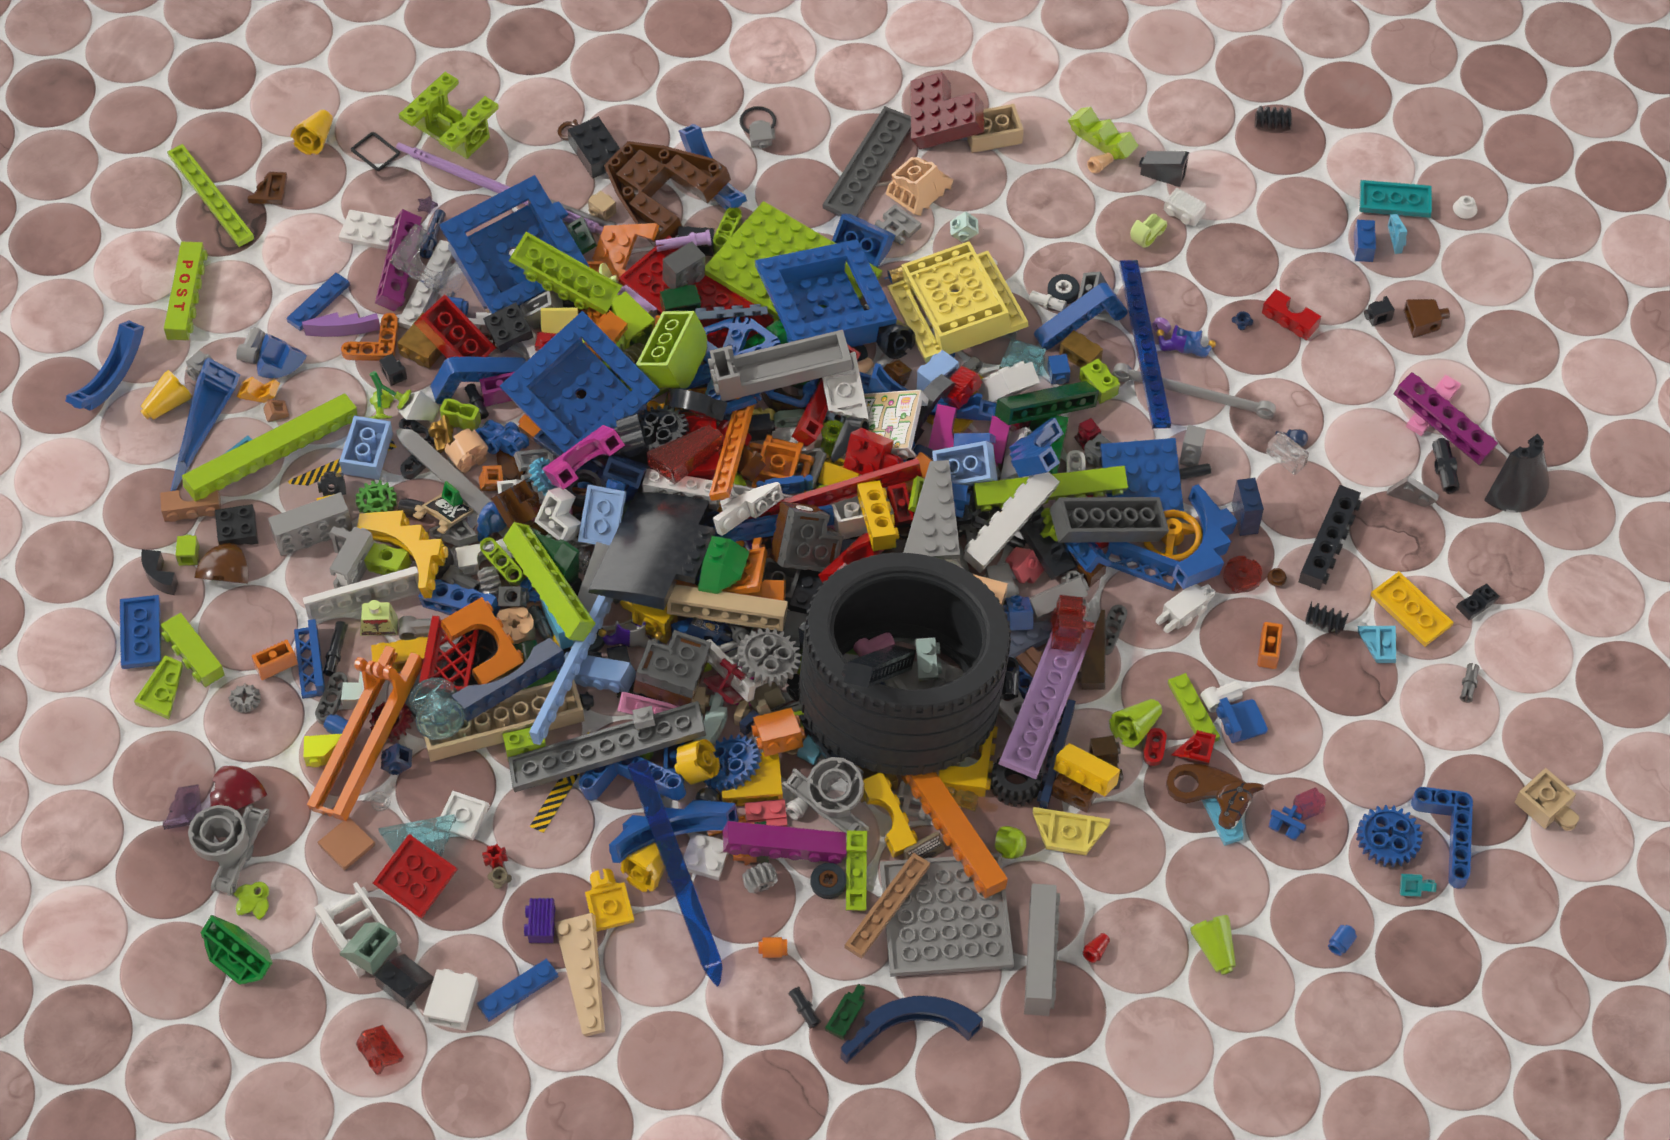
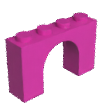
[928,404,1011,467]
[542,425,625,489]

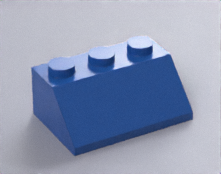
[832,213,896,268]

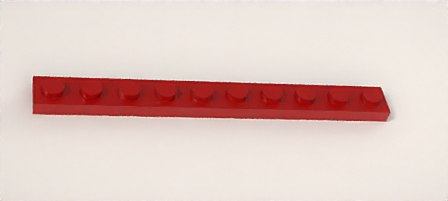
[747,458,922,519]

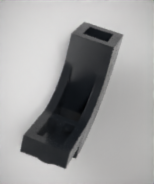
[663,389,728,421]

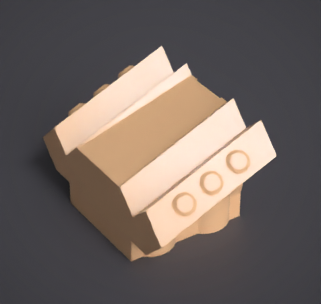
[886,157,953,216]

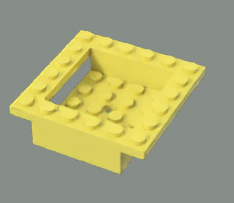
[887,241,1029,363]

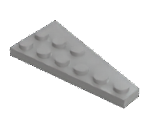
[903,460,960,560]

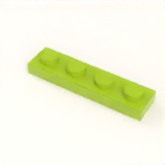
[1168,673,1220,742]

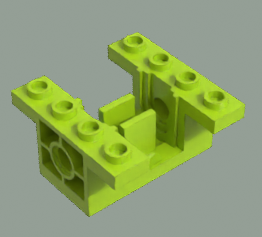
[399,72,499,159]

